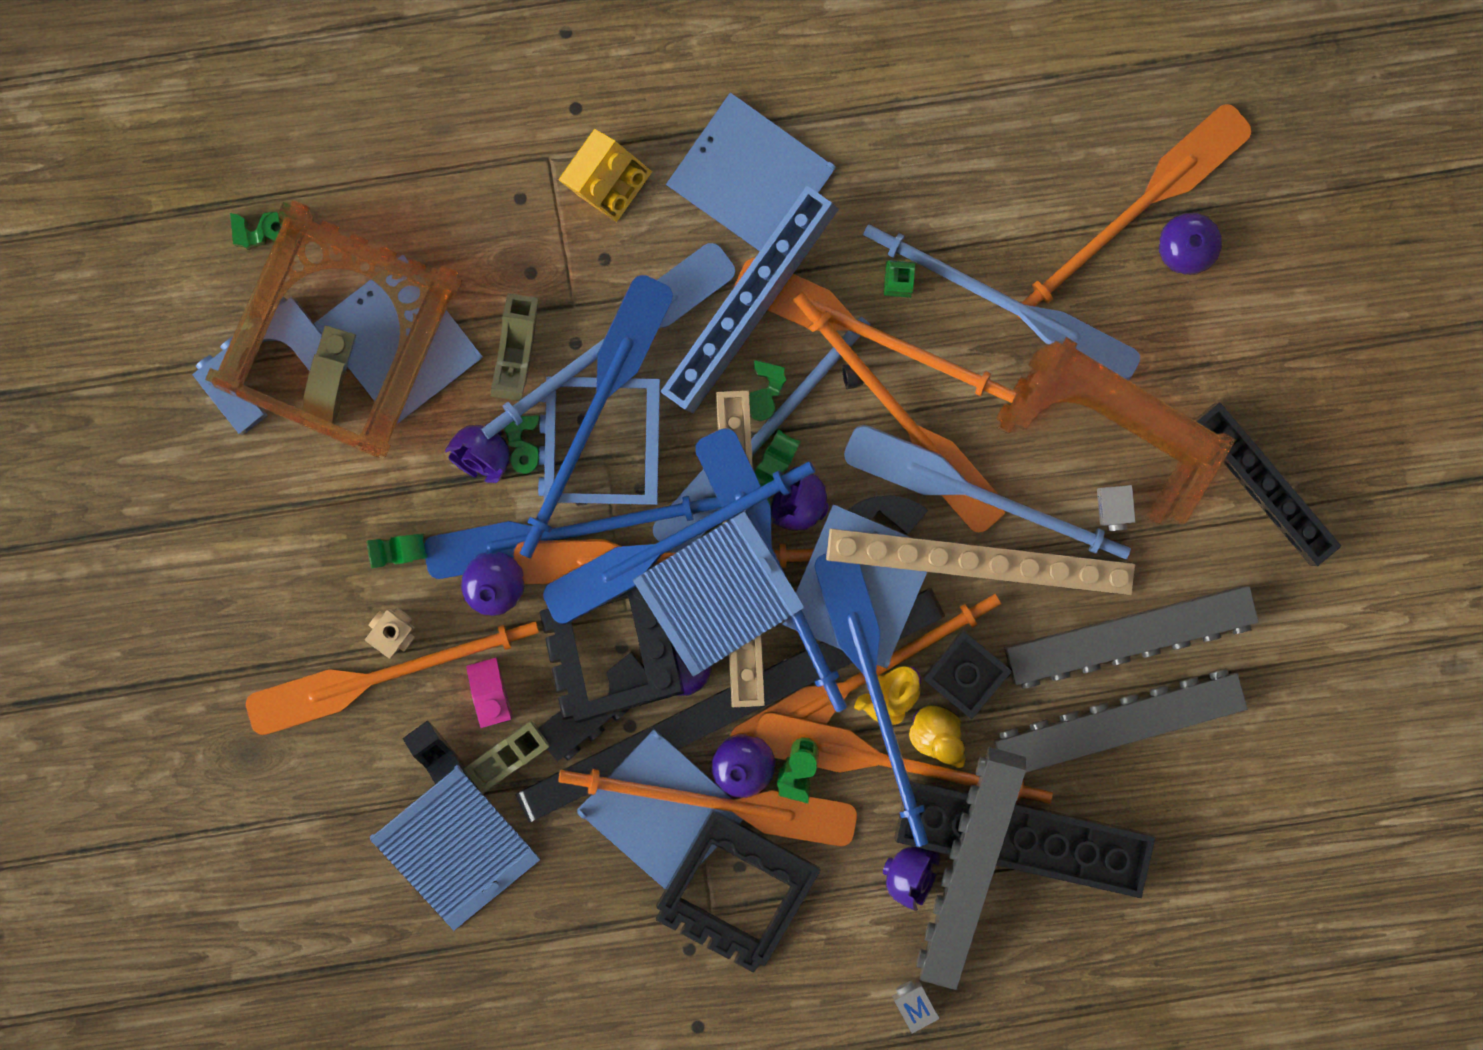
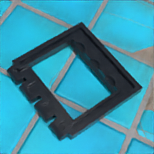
[539,587,685,723]
[656,809,821,973]

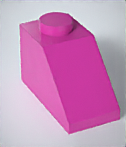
[466,657,513,728]

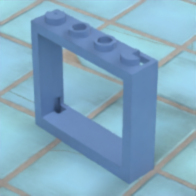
[538,377,660,505]

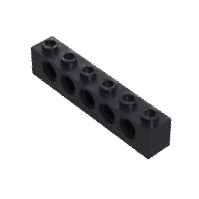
[1190,402,1341,566]

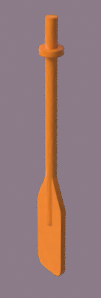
[1015,104,1251,319]
[735,258,1018,403]
[792,292,1005,533]
[513,539,814,584]
[731,594,1001,738]
[246,621,540,735]
[755,712,1053,804]
[558,769,857,846]

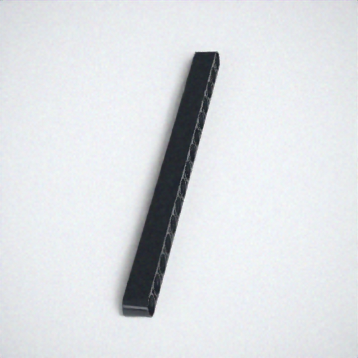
[515,588,945,822]

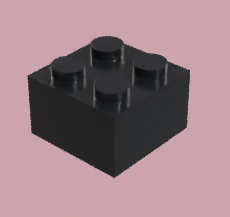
[922,630,1012,719]

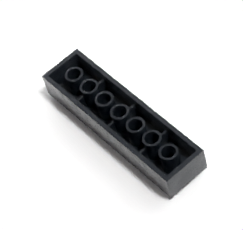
[894,778,1156,899]

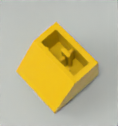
[558,129,652,223]

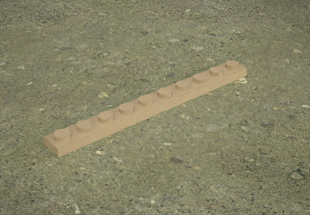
[716,391,765,707]
[826,528,1135,595]

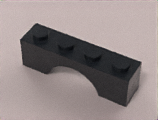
[538,652,648,762]

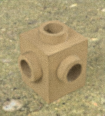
[365,608,415,659]

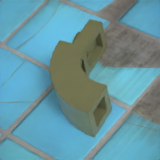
[490,293,539,401]
[302,325,357,428]
[464,720,550,794]

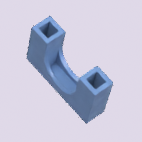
[192,297,322,435]

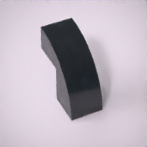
[847,495,928,534]
[402,720,479,790]

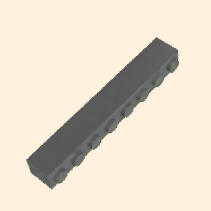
[1004,586,1259,689]
[994,668,1248,773]
[916,747,1026,990]

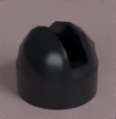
[842,364,864,390]

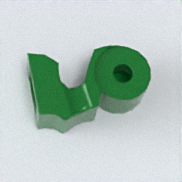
[230,212,292,250]
[883,260,915,298]
[749,360,787,421]
[504,415,540,474]
[754,430,801,487]
[366,533,428,569]
[777,738,819,803]

